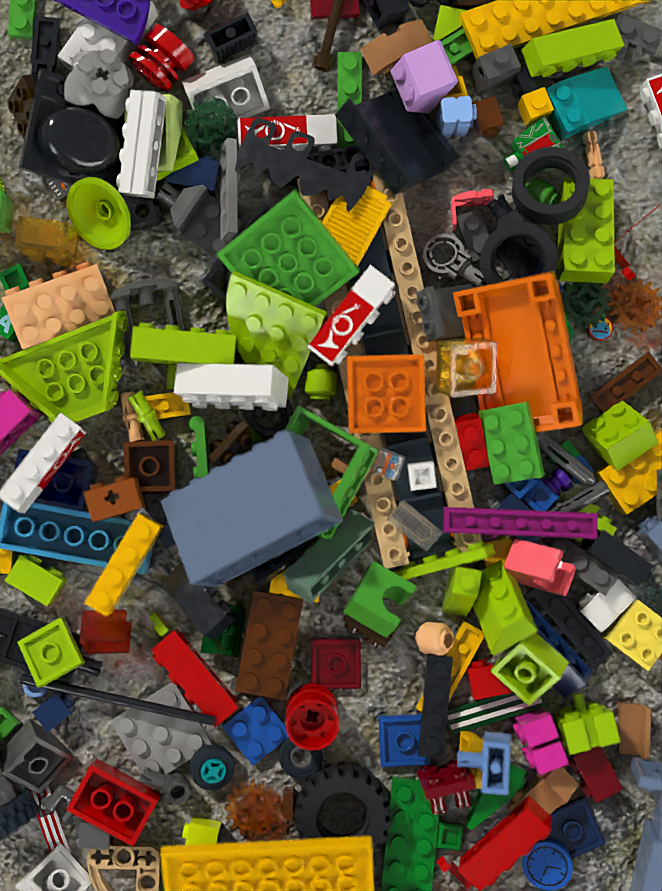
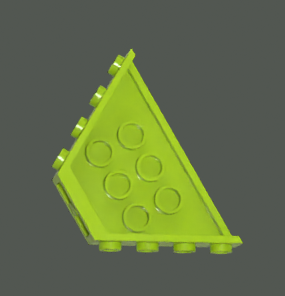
[0,310,128,423]

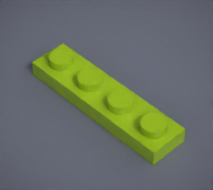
[393,541,495,580]

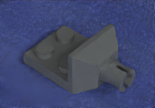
[157,183,248,259]

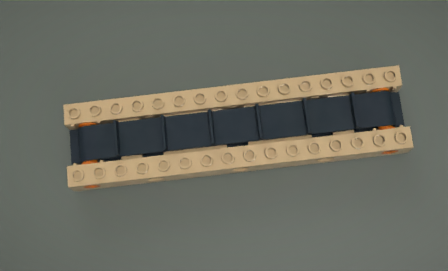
[297,164,482,568]

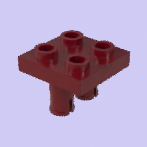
[416,759,476,814]

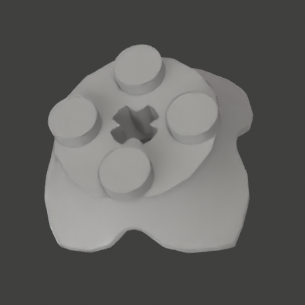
[64,49,134,119]

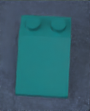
[546,66,628,141]

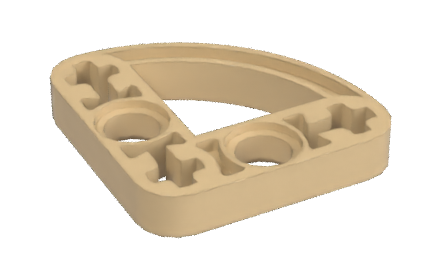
[87,842,161,891]

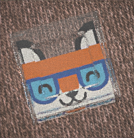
[372,448,406,481]

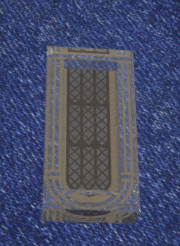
[387,500,443,552]

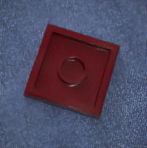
[311,638,361,689]

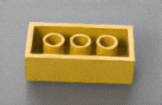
[593,428,662,515]

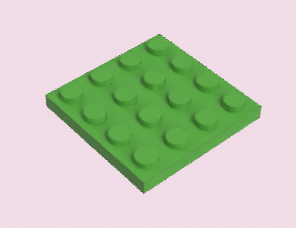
[217,189,360,306]

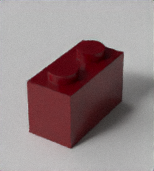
[568,746,623,803]

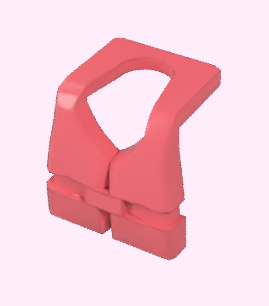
[451,189,494,231]

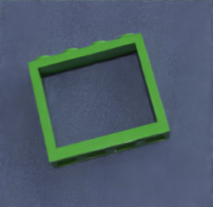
[285,406,379,539]

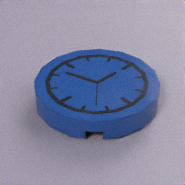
[522,838,574,891]

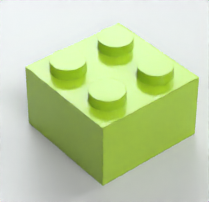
[582,401,658,471]
[491,632,569,706]

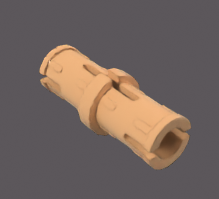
[119,391,145,442]

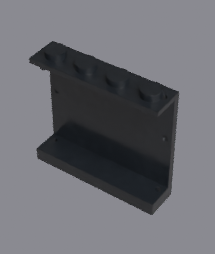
[335,83,459,196]

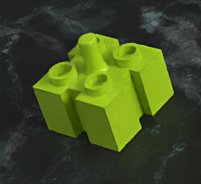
[553,692,620,754]

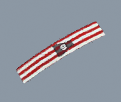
[29,785,71,854]

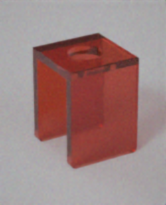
[80,609,132,654]

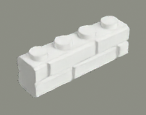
[116,90,167,199]

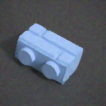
[437,96,477,138]

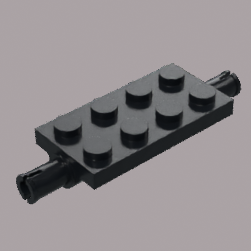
[0,607,103,684]

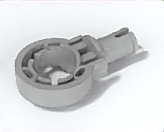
[423,234,486,287]

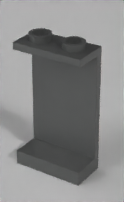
[416,276,503,342]

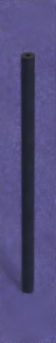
[20,674,216,726]

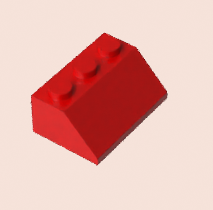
[66,758,162,847]

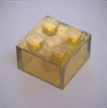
[15,216,80,265]
[436,337,497,397]

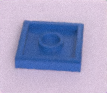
[378,714,431,767]

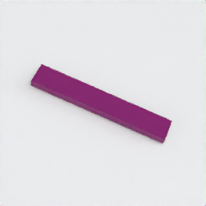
[443,507,598,539]

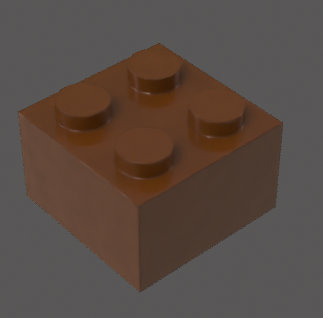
[123,440,179,492]

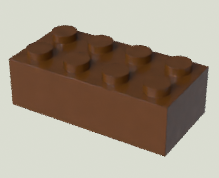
[235,589,303,700]

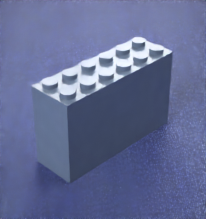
[161,430,343,588]

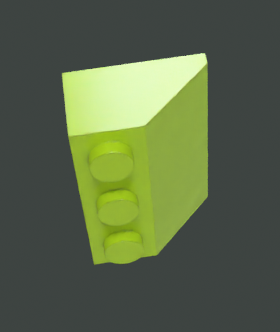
[473,560,538,656]

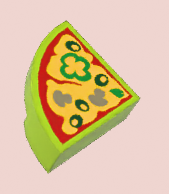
[149,609,172,636]

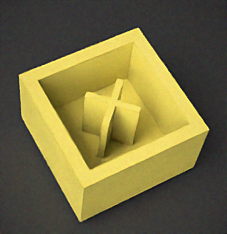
[601,599,662,671]

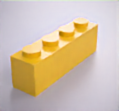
[84,513,164,616]

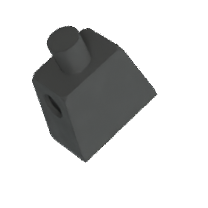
[469,44,521,95]

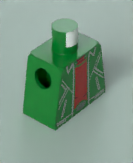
[503,116,563,174]

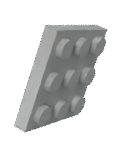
[110,682,213,775]

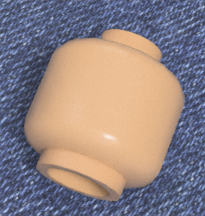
[415,622,454,656]

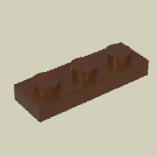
[589,351,662,414]

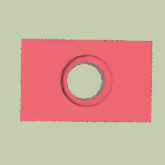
[504,539,576,597]

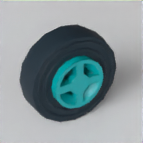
[190,744,235,791]

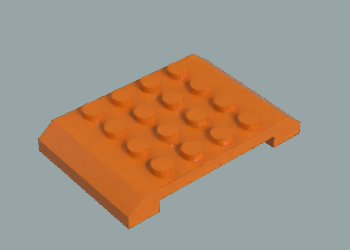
[453,272,582,432]

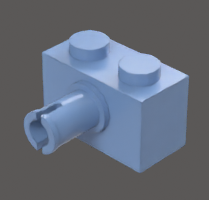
[457,732,511,795]

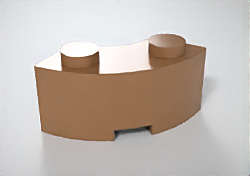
[361,20,433,76]
[507,767,579,814]

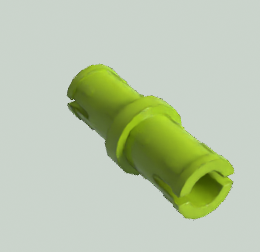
[128,390,166,441]

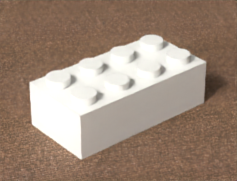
[58,1,158,81]
[174,363,289,411]

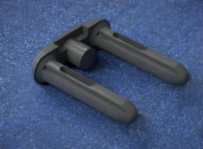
[110,279,185,369]
[536,431,596,511]

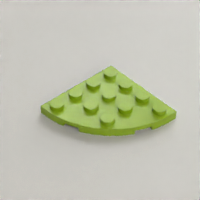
[226,271,327,399]

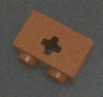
[84,475,145,522]

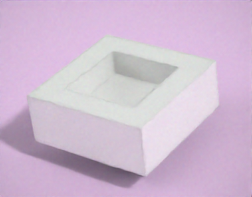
[407,461,436,491]

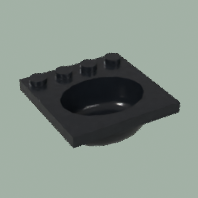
[18,69,125,190]

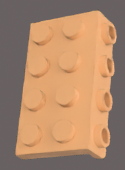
[1,261,115,350]

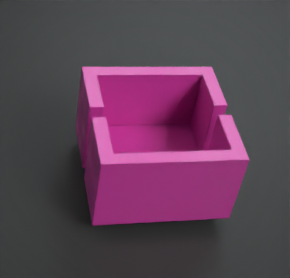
[512,708,568,775]

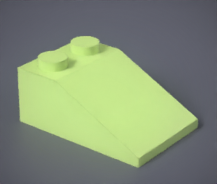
[125,94,182,172]

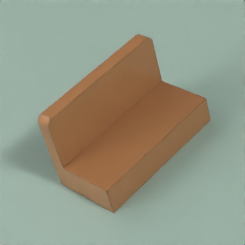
[617,702,651,759]

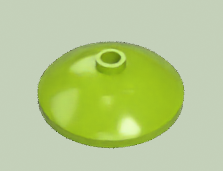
[67,177,131,250]

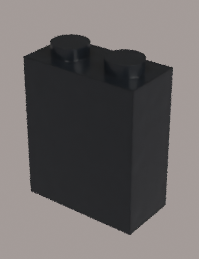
[580,529,654,587]

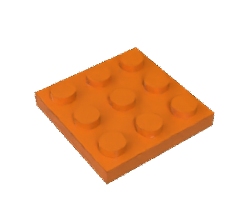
[347,354,426,433]

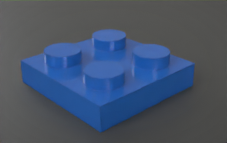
[222,696,289,766]

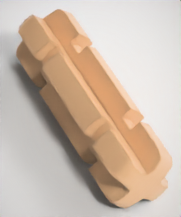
[582,131,605,179]

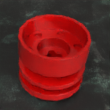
[128,23,195,92]
[286,684,339,750]

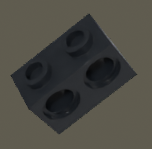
[118,188,162,232]

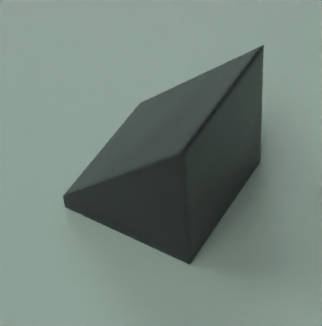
[69,448,90,463]

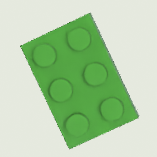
[478,401,545,485]

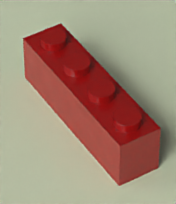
[151,628,240,727]
[458,796,552,891]

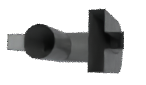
[40,785,75,824]

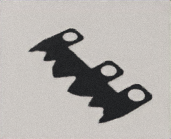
[235,118,375,212]

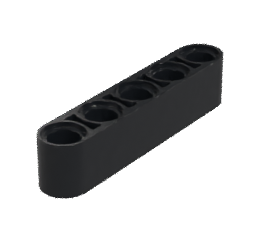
[270,145,370,187]

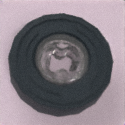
[278,738,323,779]

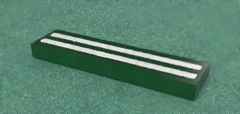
[447,693,546,735]

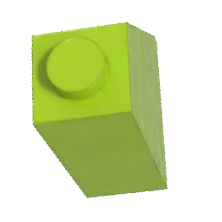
[442,565,482,617]

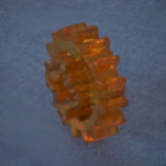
[609,279,662,333]
[224,779,279,837]

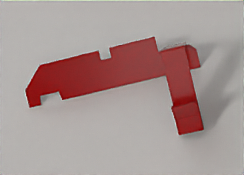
[614,204,661,281]
[437,855,473,891]

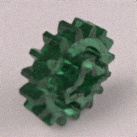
[184,97,238,152]
[560,282,612,329]

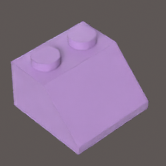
[390,40,458,113]

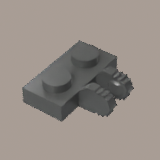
[615,13,662,66]

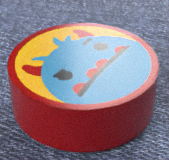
[587,316,613,341]

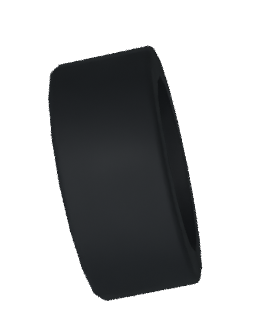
[246,398,293,437]

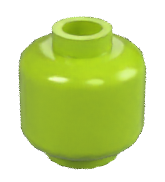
[305,364,337,401]

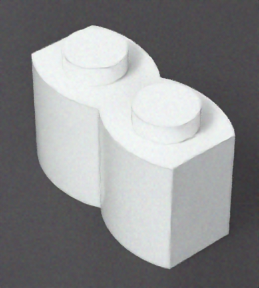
[577,579,636,633]

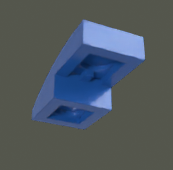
[504,478,560,511]

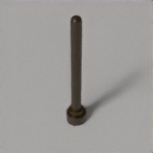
[312,0,344,72]

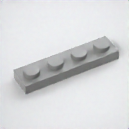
[220,138,241,241]

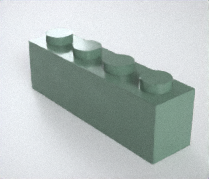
[284,509,377,604]

